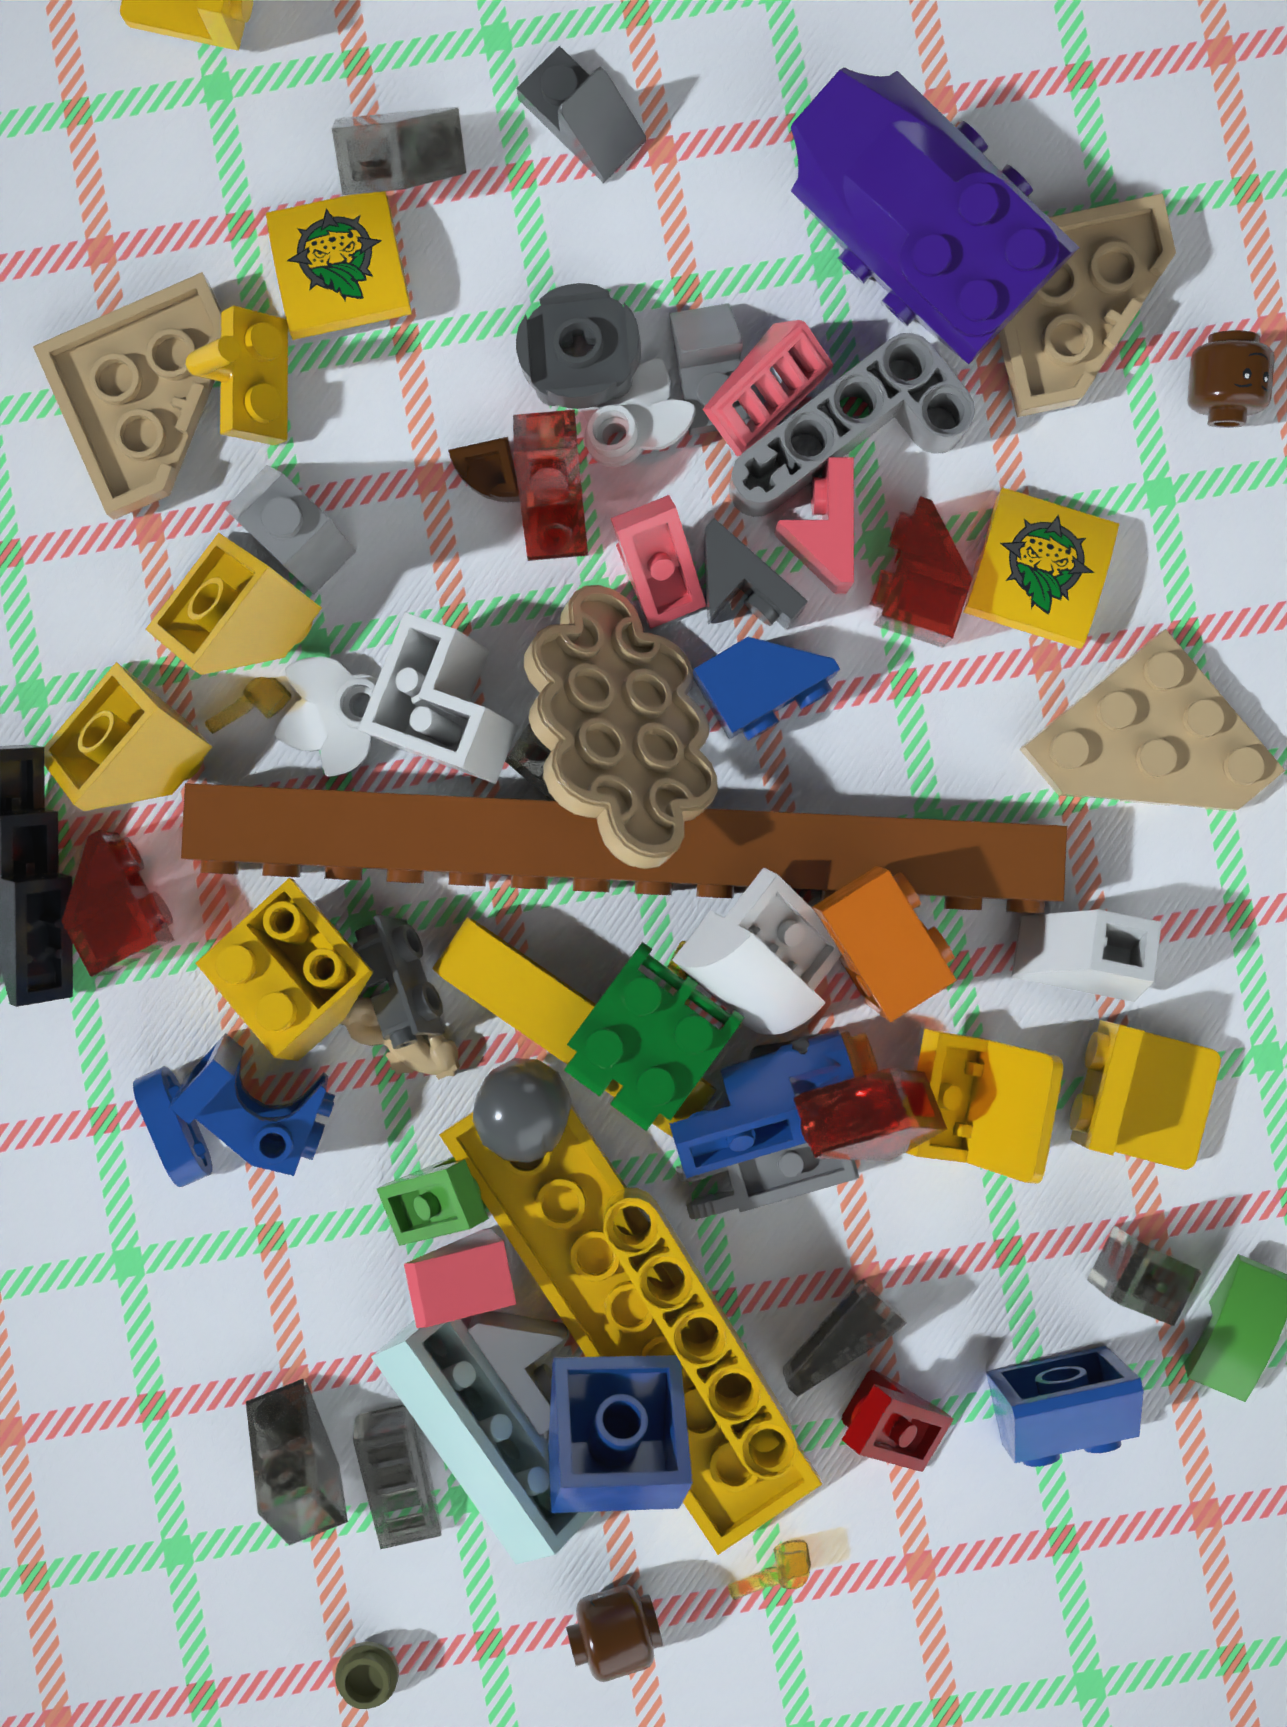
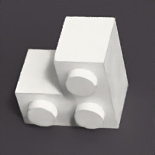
[358,612,519,784]

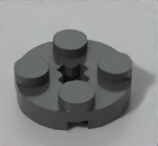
[516,283,641,409]

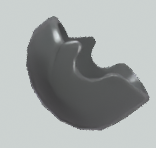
[473,1058,571,1163]

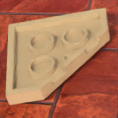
[998,193,1176,417]
[33,272,222,520]
[1020,629,1285,811]

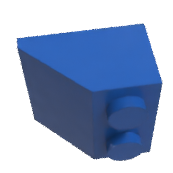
[986,1346,1144,1467]
[548,1355,693,1513]

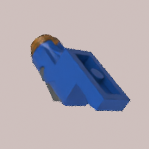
[670,1030,880,1178]

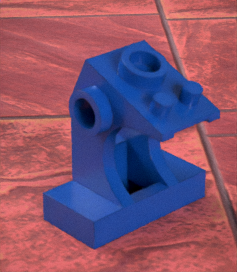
[169,1033,335,1176]

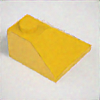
[145,532,322,675]
[44,662,212,811]

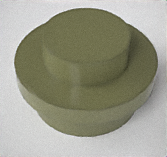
[335,1641,399,1709]

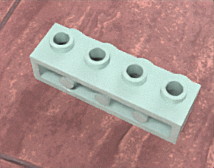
[371,1319,595,1564]

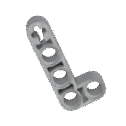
[729,333,975,517]

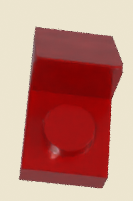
[841,1370,954,1472]

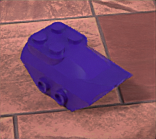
[790,67,1080,364]

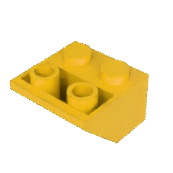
[195,877,373,1061]

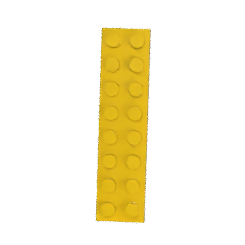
[439,1104,822,1555]

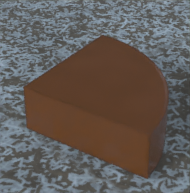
[448,437,522,502]

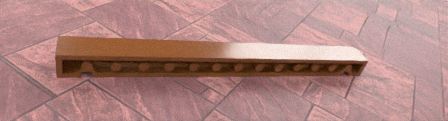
[181,783,1067,913]

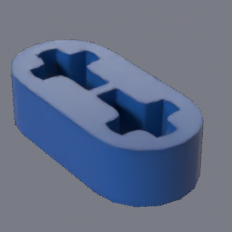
[133,1066,212,1187]

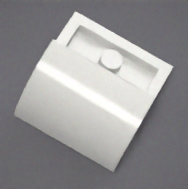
[672,868,842,1035]

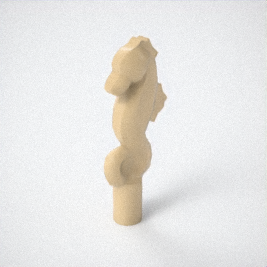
[340,997,460,1080]

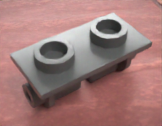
[353,914,446,1049]

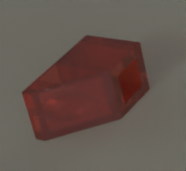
[513,409,588,561]
[869,496,972,648]
[62,830,175,977]
[793,1068,948,1161]

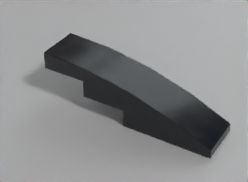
[0,744,73,1007]

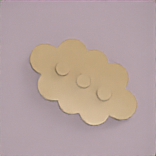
[524,585,718,869]

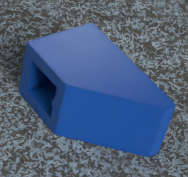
[693,637,840,741]

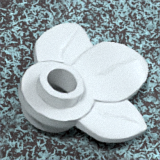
[580,357,696,467]
[274,657,378,777]

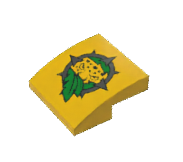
[265,187,412,340]
[963,487,1119,649]

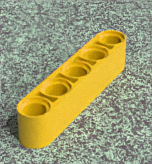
[432,917,717,1137]
[603,1188,798,1480]

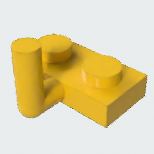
[185,305,288,446]

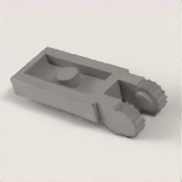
[676,1115,860,1220]

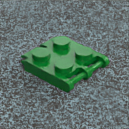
[564,941,745,1131]

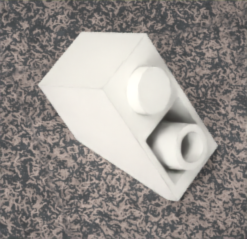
[1011,909,1162,1002]

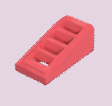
[702,320,833,456]

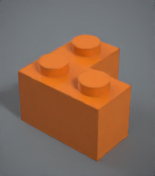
[812,866,957,1023]

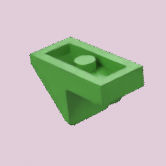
[376,1157,489,1246]

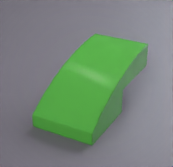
[1184,1254,1287,1402]

